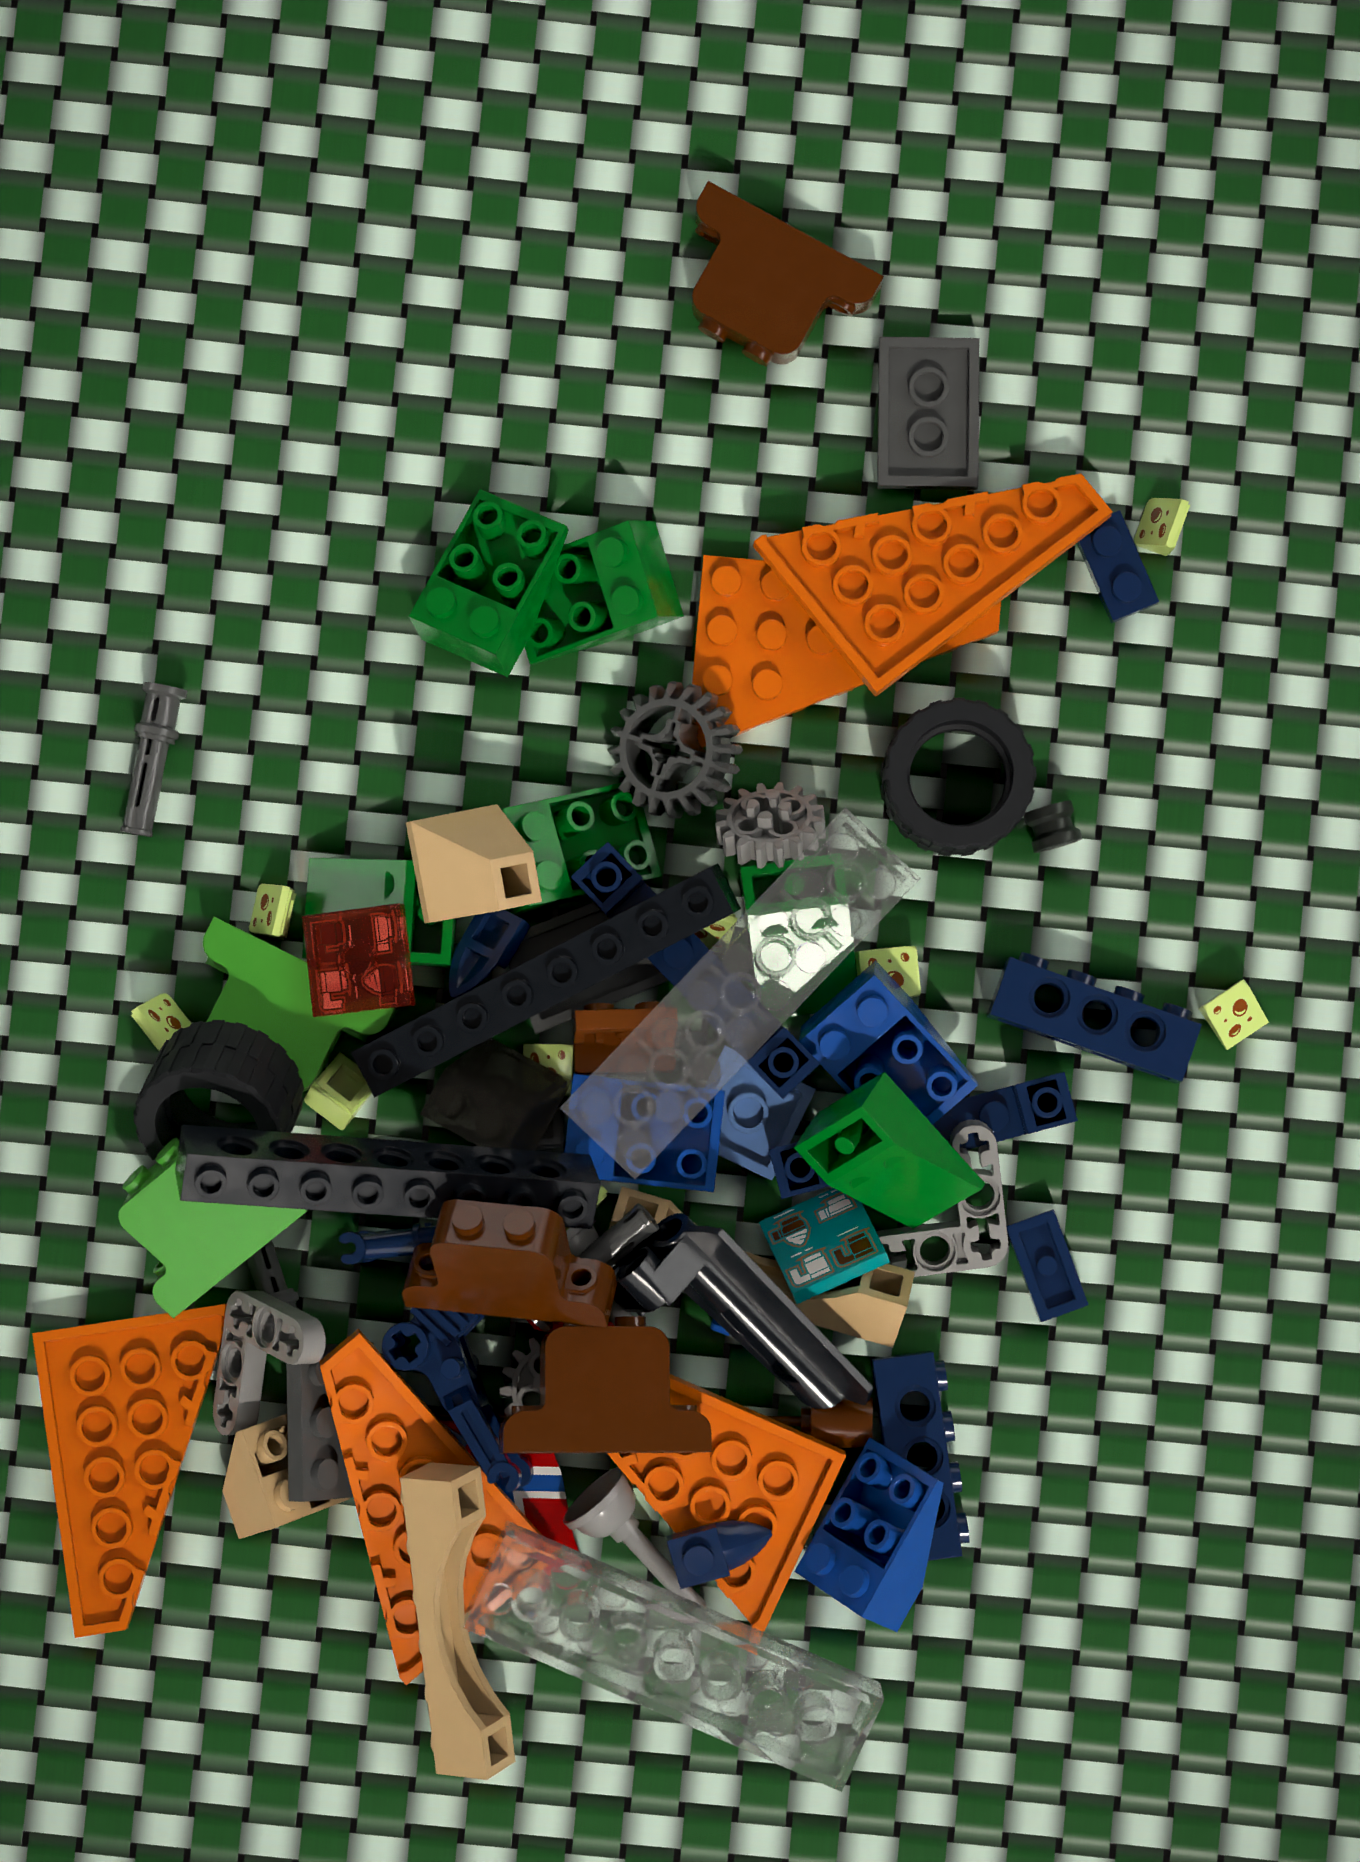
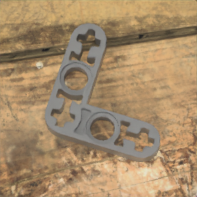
[876,1119,1008,1277]
[213,1290,326,1436]

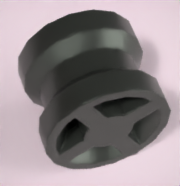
[1023,800,1082,853]

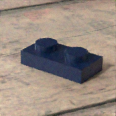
[1077,510,1159,624]
[1006,1209,1088,1322]

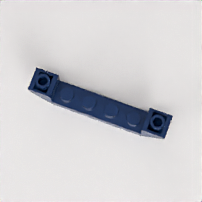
[571,842,820,1099]
[768,1072,1078,1199]

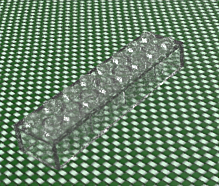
[560,807,920,1180]
[463,1521,884,1792]

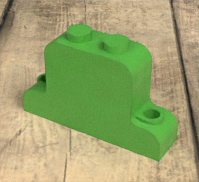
[203,917,399,1092]
[118,1138,308,1318]

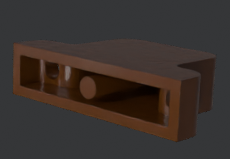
[692,181,884,366]
[402,1199,617,1327]
[499,1316,712,1454]

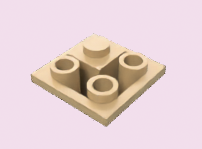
[406,804,542,923]
[222,1414,350,1539]

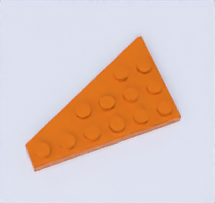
[753,473,1113,697]
[692,555,1001,748]
[32,1304,227,1638]
[319,1328,558,1685]
[607,1374,846,1633]

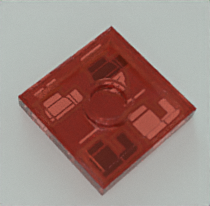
[302,903,415,1018]

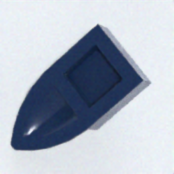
[449,910,531,998]
[666,1520,772,1589]

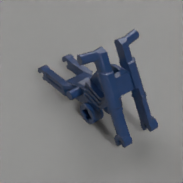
[339,1222,534,1492]

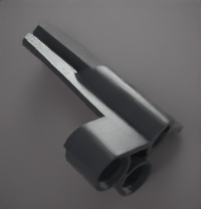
[613,1213,873,1409]

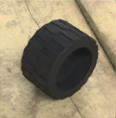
[880,698,1036,856]
[134,1020,304,1161]

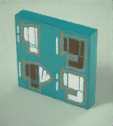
[759,1188,890,1304]

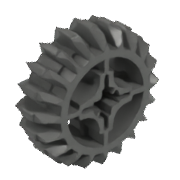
[607,681,743,819]

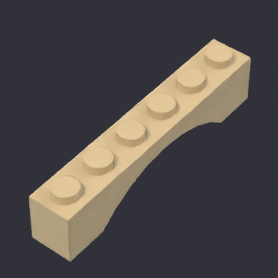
[609,1186,915,1348]
[400,1462,516,1780]

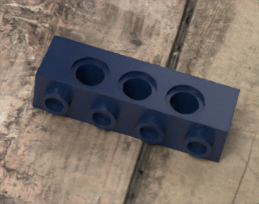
[986,952,1202,1083]
[870,1351,970,1561]

